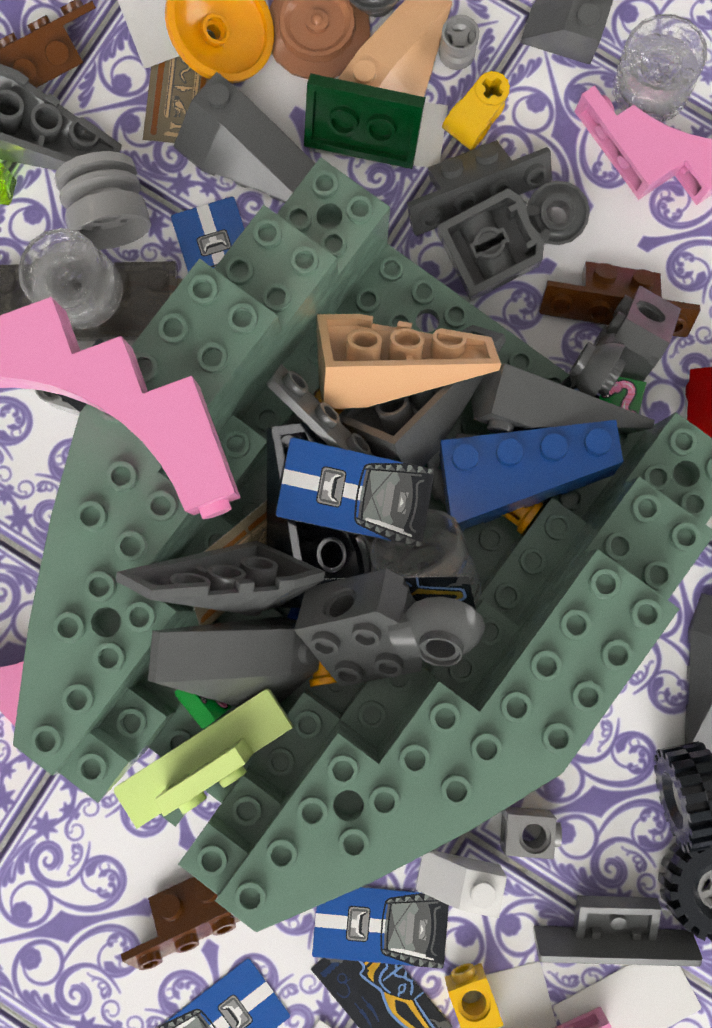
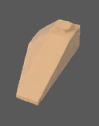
[338,0,452,97]
[316,314,501,409]

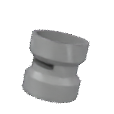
[439,14,480,70]

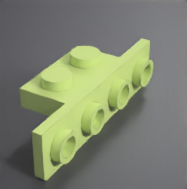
[114,689,294,829]

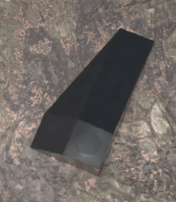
[267,423,371,608]

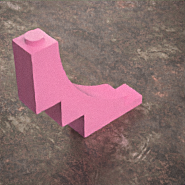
[574,85,712,205]
[0,297,241,520]

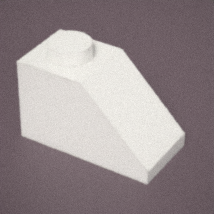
[416,850,507,918]

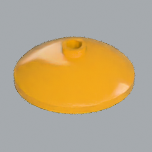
[165,0,274,84]

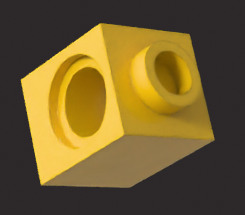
[444,963,504,1028]

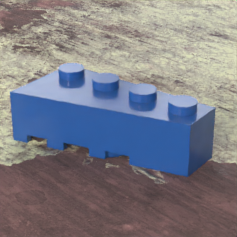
[439,420,623,536]

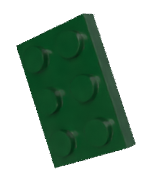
[304,73,426,169]

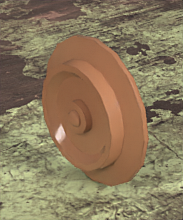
[269,0,370,79]

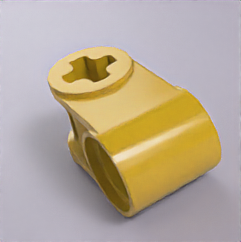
[442,71,510,151]

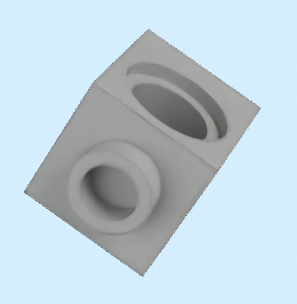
[500,807,562,859]

